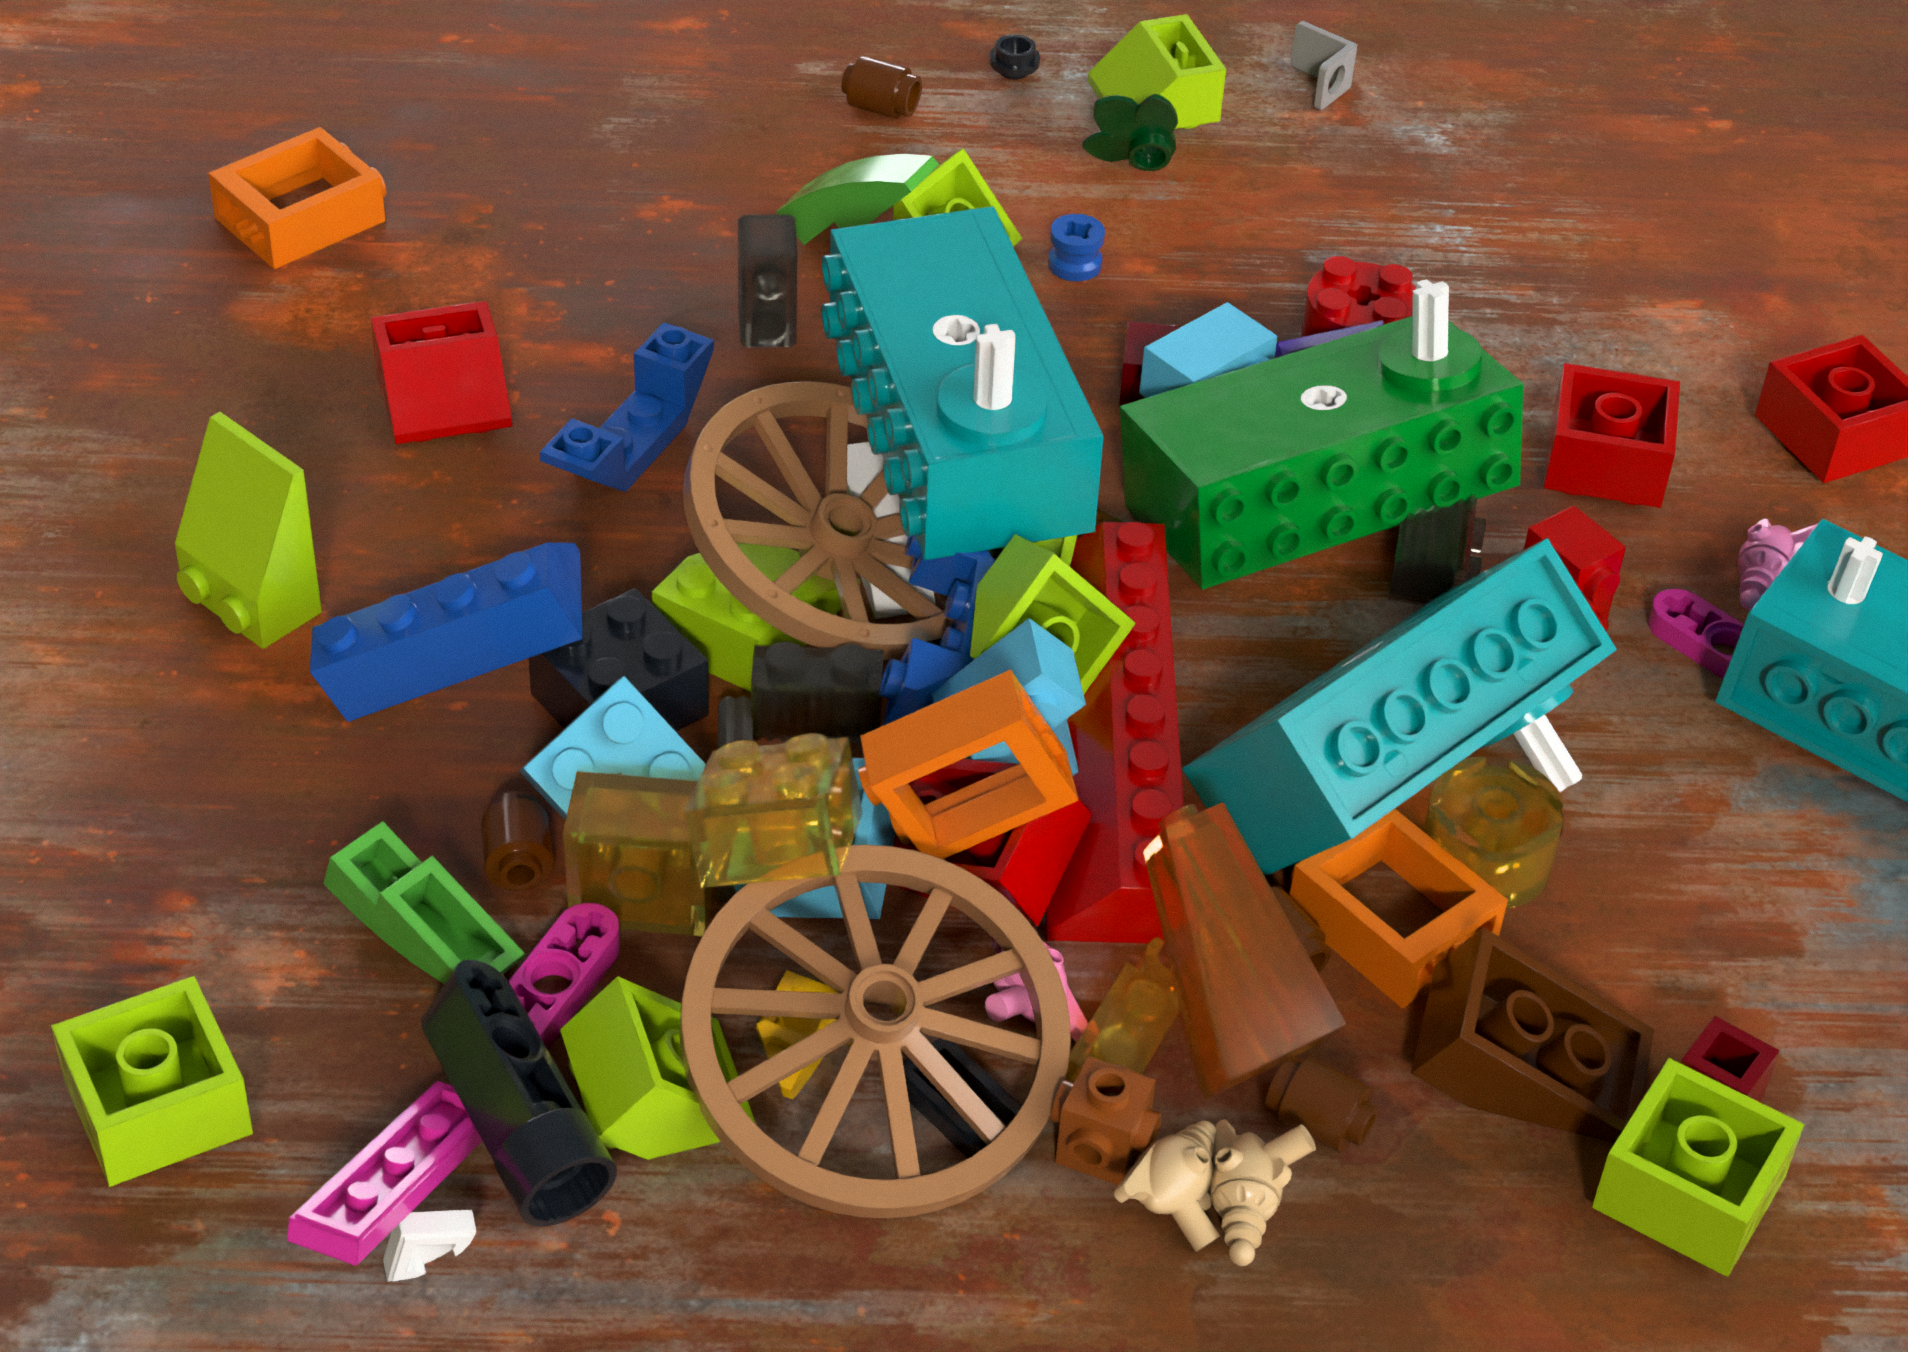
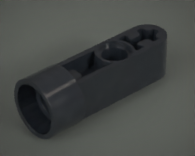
[421,960,617,1226]

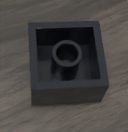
[528,588,709,731]

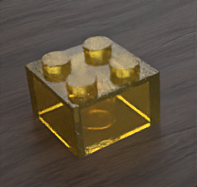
[684,733,862,888]
[563,771,716,936]

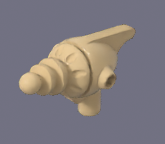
[1210,1119,1316,1266]
[1114,1120,1220,1252]

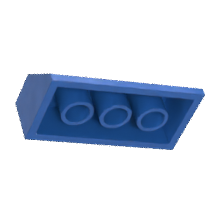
[310,542,583,722]

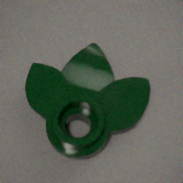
[1082,94,1178,171]

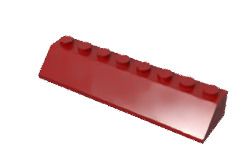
[1045,522,1190,945]

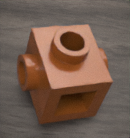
[1050,1056,1162,1185]

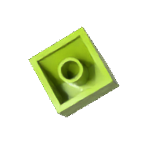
[970,534,1136,695]
[560,976,756,1160]

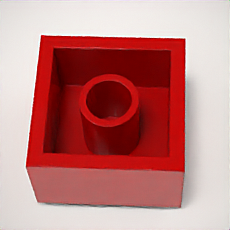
[1755,334,1908,484]
[1543,363,1680,508]

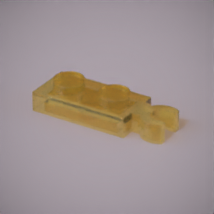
[1066,937,1195,1082]

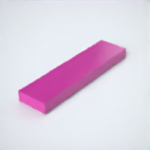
[287,1081,482,1266]

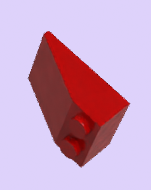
[893,759,1092,927]

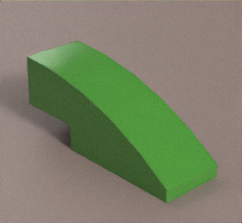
[776,154,939,245]
[323,821,525,984]

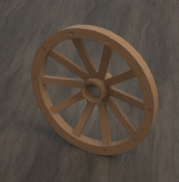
[683,381,1005,660]
[679,845,1071,1218]

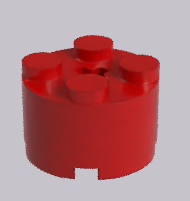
[1300,256,1416,337]

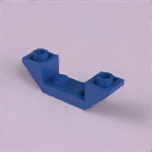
[540,322,714,492]
[879,536,995,725]

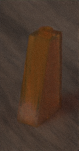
[1143,802,1346,1100]

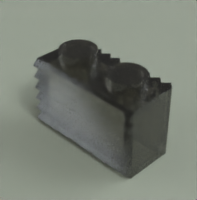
[738,215,798,348]
[1388,494,1486,606]
[751,642,884,745]

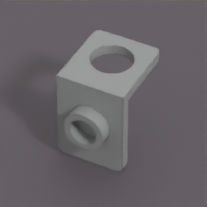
[1291,21,1358,110]

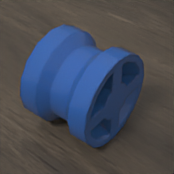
[1048,214,1105,281]

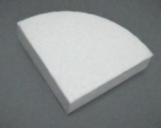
[383,1209,477,1282]

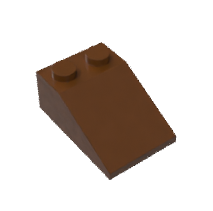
[1411,927,1654,1143]

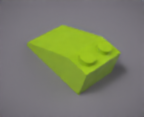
[175,412,322,649]
[652,543,860,695]

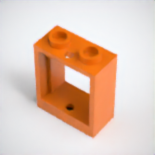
[208,127,387,269]
[858,669,1079,859]
[1289,809,1508,1009]

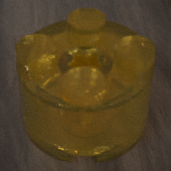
[1423,757,1564,908]

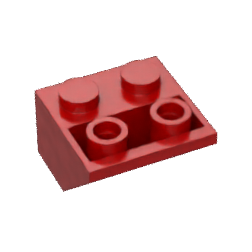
[370,301,513,445]

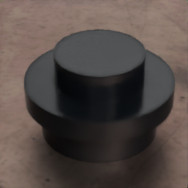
[989,34,1040,80]

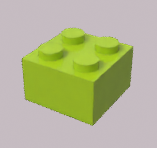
[51,976,253,1187]
[1592,1058,1805,1277]

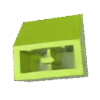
[1088,14,1226,129]

